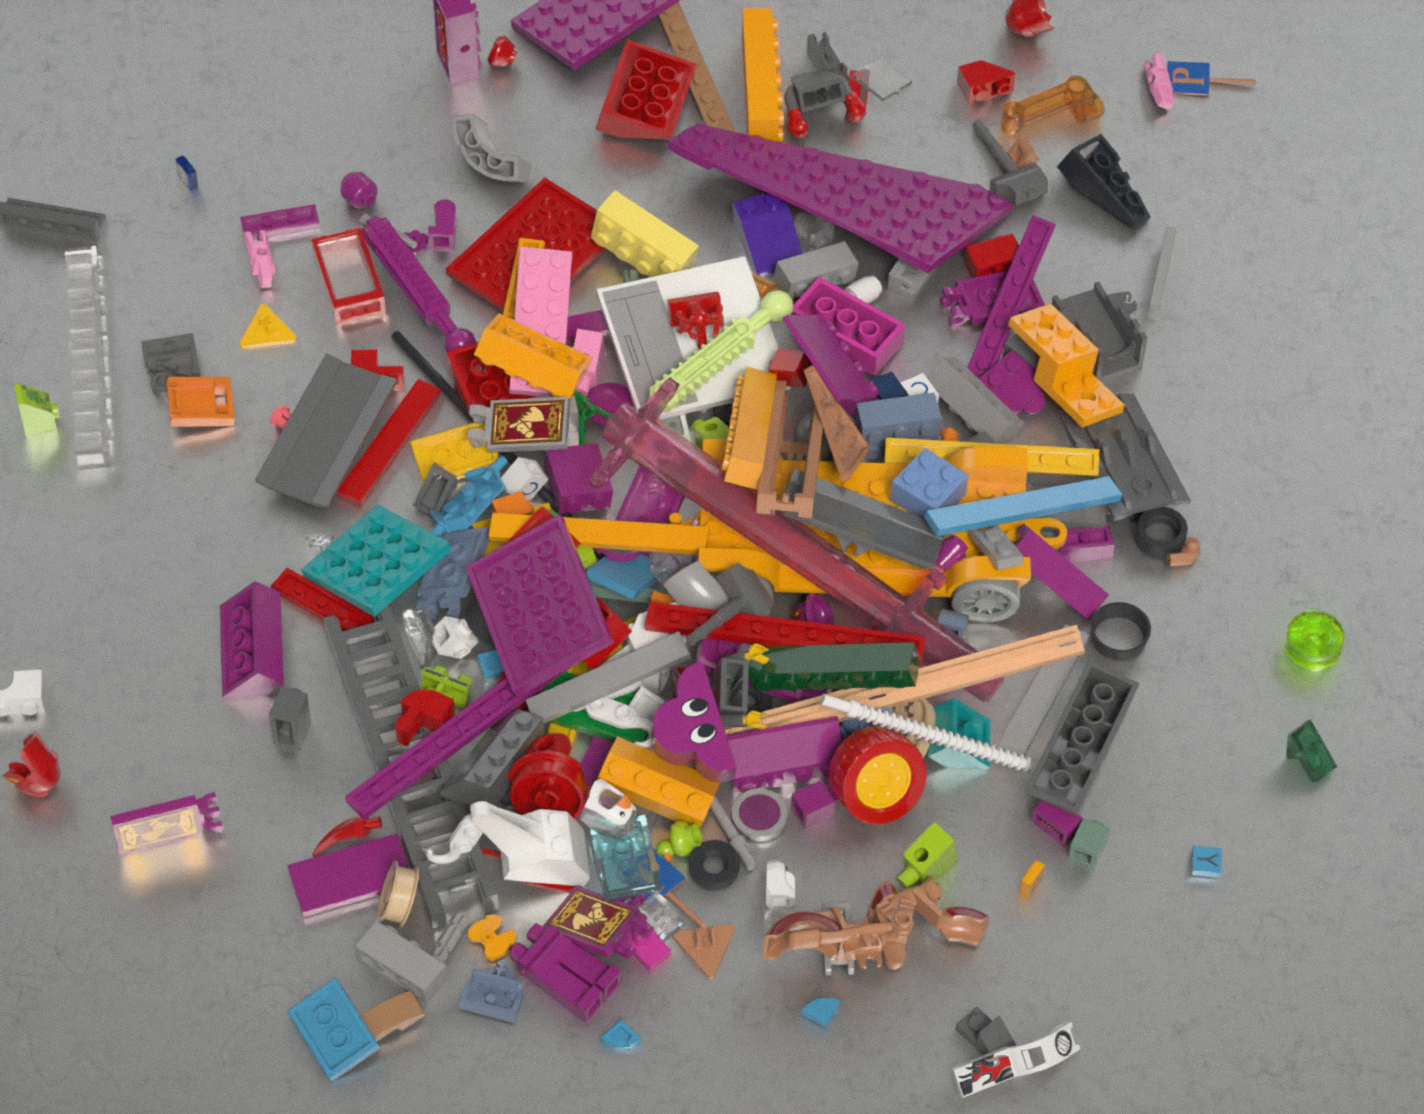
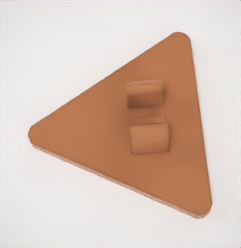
[672,924,735,979]

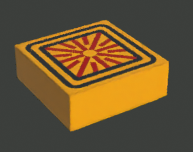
[1019,860,1045,899]

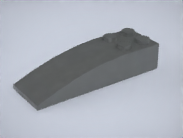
[1024,660,1139,816]

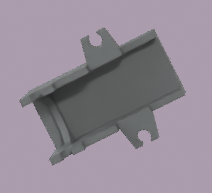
[1052,282,1148,383]

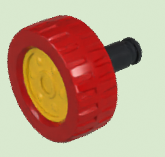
[829,726,927,824]

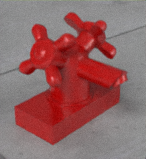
[667,291,725,350]

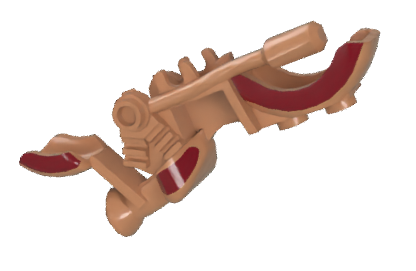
[762,876,990,970]

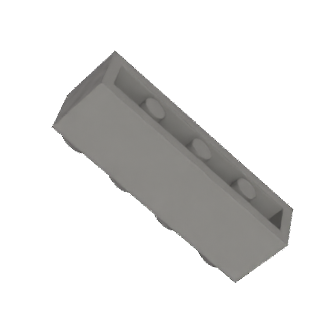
[927,357,1024,444]

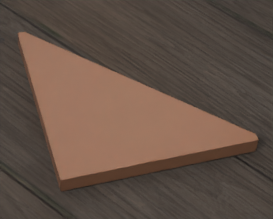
[804,365,871,482]

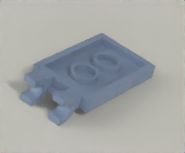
[416,527,490,620]

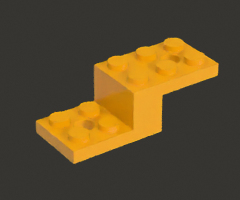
[1008,303,1125,428]

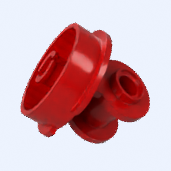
[508,733,591,819]

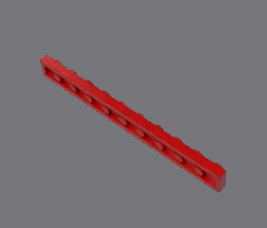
[645,602,926,666]

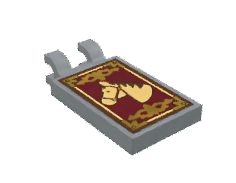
[468,397,571,453]

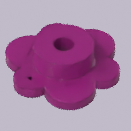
[404,230,429,254]

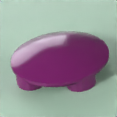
[587,383,635,429]

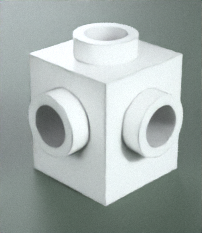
[428,616,478,659]

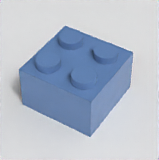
[891,448,969,519]

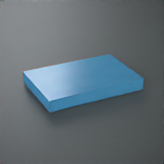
[586,554,668,600]
[287,977,381,1082]

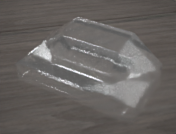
[794,211,835,250]
[402,608,437,670]

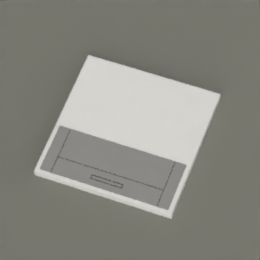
[596,256,791,424]

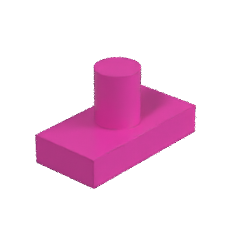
[627,922,671,972]

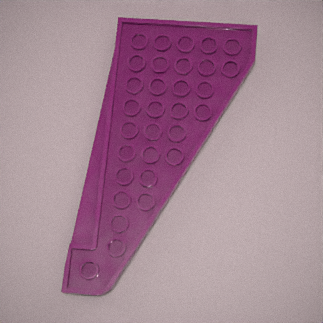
[667,123,1014,274]

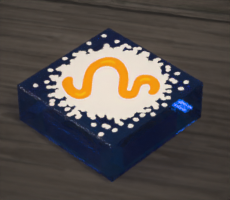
[175,155,198,191]

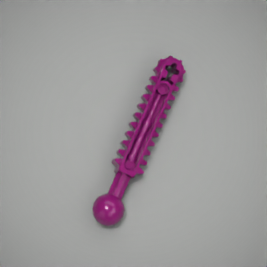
[362,216,477,352]

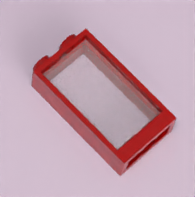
[311,228,386,325]

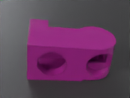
[428,199,457,249]

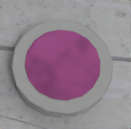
[732,788,788,842]

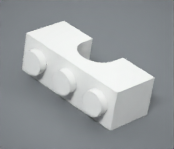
[0,669,46,717]

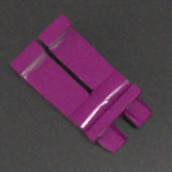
[510,923,622,1024]

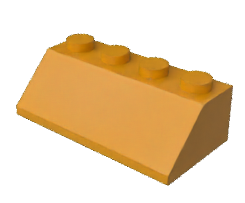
[474,313,593,399]
[597,737,720,829]

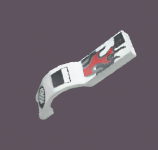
[950,1021,1080,1098]

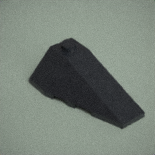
[1057,134,1151,228]

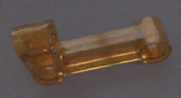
[1000,75,1105,135]

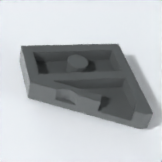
[141,333,201,377]

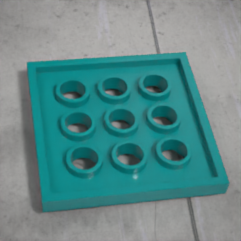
[301,505,452,617]

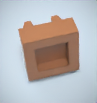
[1007,137,1039,168]

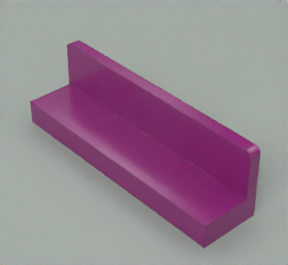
[1015,523,1109,619]

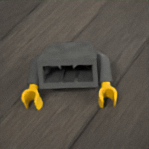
[710,644,769,730]

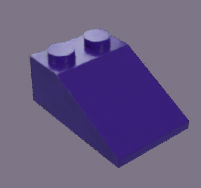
[732,193,803,278]

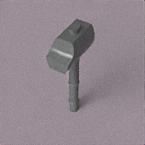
[973,120,1048,205]
[686,563,775,646]

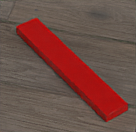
[337,379,441,507]

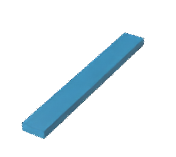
[924,476,1123,536]

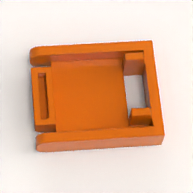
[166,377,234,427]

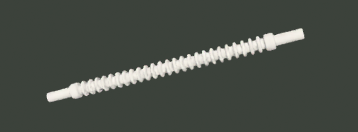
[820,694,1039,775]

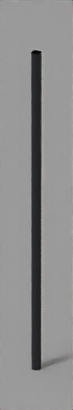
[391,331,606,560]

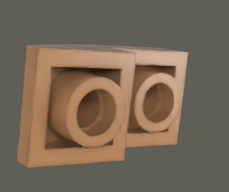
[361,990,426,1041]

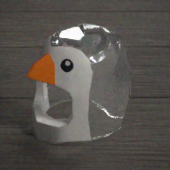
[580,779,637,839]

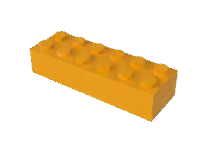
[742,8,784,142]

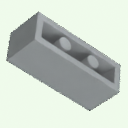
[774,241,859,299]
[355,921,447,1004]

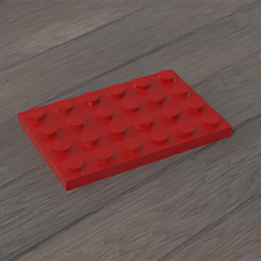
[446,177,606,312]

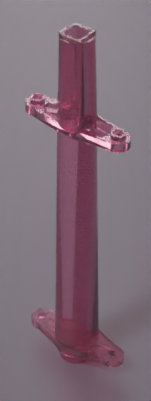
[589,377,1005,703]

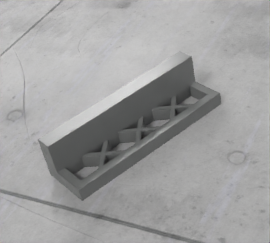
[0,198,106,242]

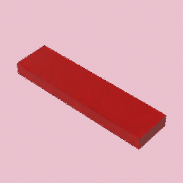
[270,568,375,632]

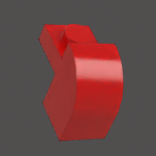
[351,349,405,391]
[394,689,455,747]

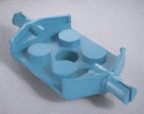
[429,456,508,537]

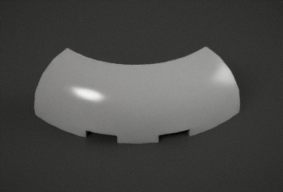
[452,114,532,183]
[663,561,770,617]

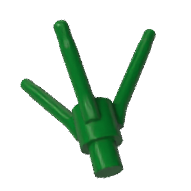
[574,392,631,445]

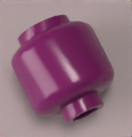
[340,172,378,209]

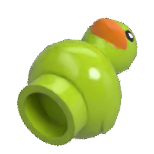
[656,820,702,862]

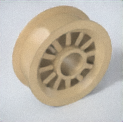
[377,861,419,928]

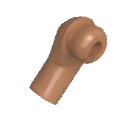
[1166,537,1200,567]

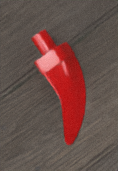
[312,815,382,856]

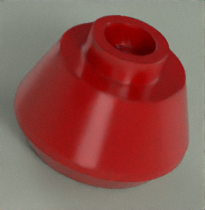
[487,35,517,68]

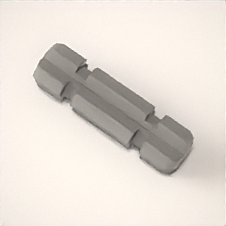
[430,912,468,962]

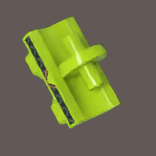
[420,665,472,709]

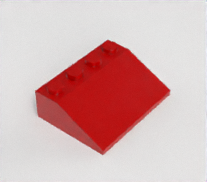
[595,39,697,140]
[444,342,541,421]

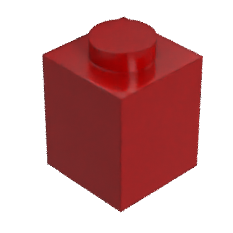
[768,348,813,388]

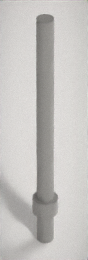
[686,763,758,870]

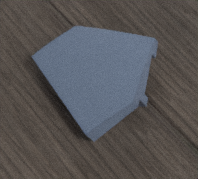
[458,959,523,1023]

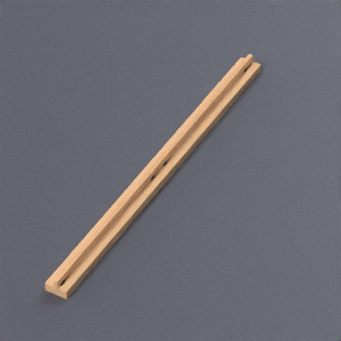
[646,625,1085,752]

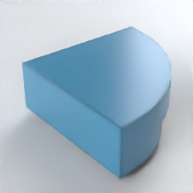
[801,997,841,1028]
[600,1019,642,1050]

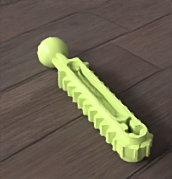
[649,290,794,412]

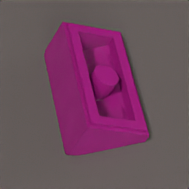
[1056,525,1114,562]

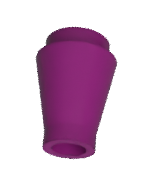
[931,535,968,576]

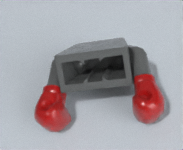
[784,69,867,140]

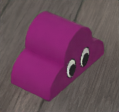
[651,661,737,782]

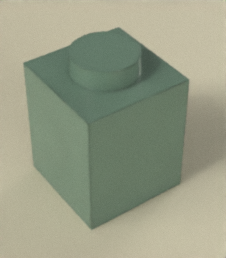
[1068,818,1110,869]

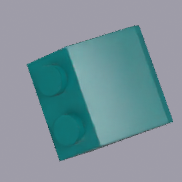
[928,698,991,770]

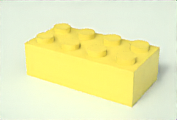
[591,190,699,277]

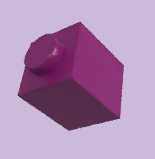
[791,780,837,830]

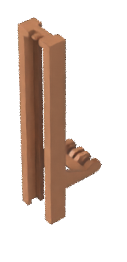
[756,380,824,518]

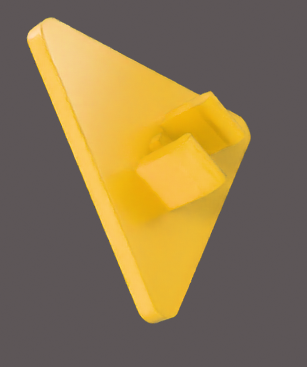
[239,304,297,348]

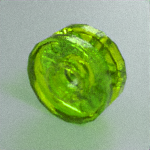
[1285,610,1345,672]

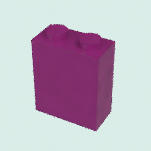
[544,443,613,514]

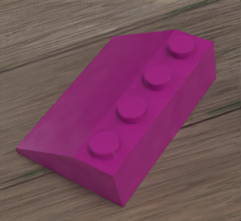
[782,315,880,421]

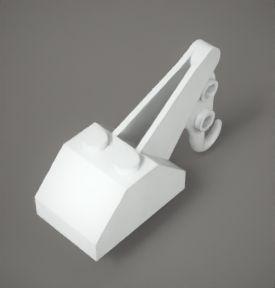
[574,602,687,748]
[426,801,590,886]

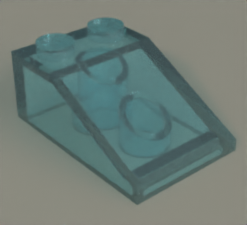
[589,815,662,901]

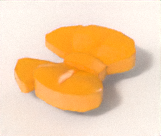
[468,915,517,961]

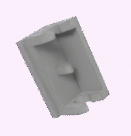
[888,258,933,300]

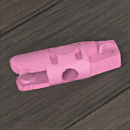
[1143,52,1174,110]
[243,230,275,288]

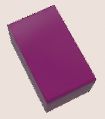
[1031,800,1083,847]

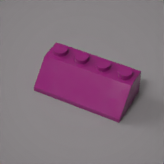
[220,581,284,699]
[727,716,842,793]

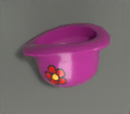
[793,593,834,625]

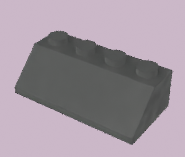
[440,709,544,806]

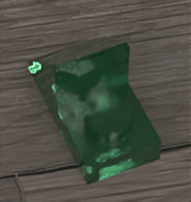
[1286,719,1337,782]

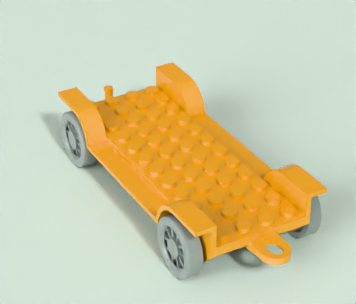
[669,439,1067,622]

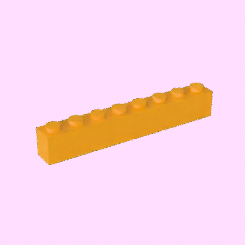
[721,367,777,489]

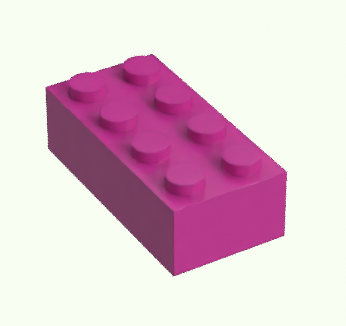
[791,277,905,377]

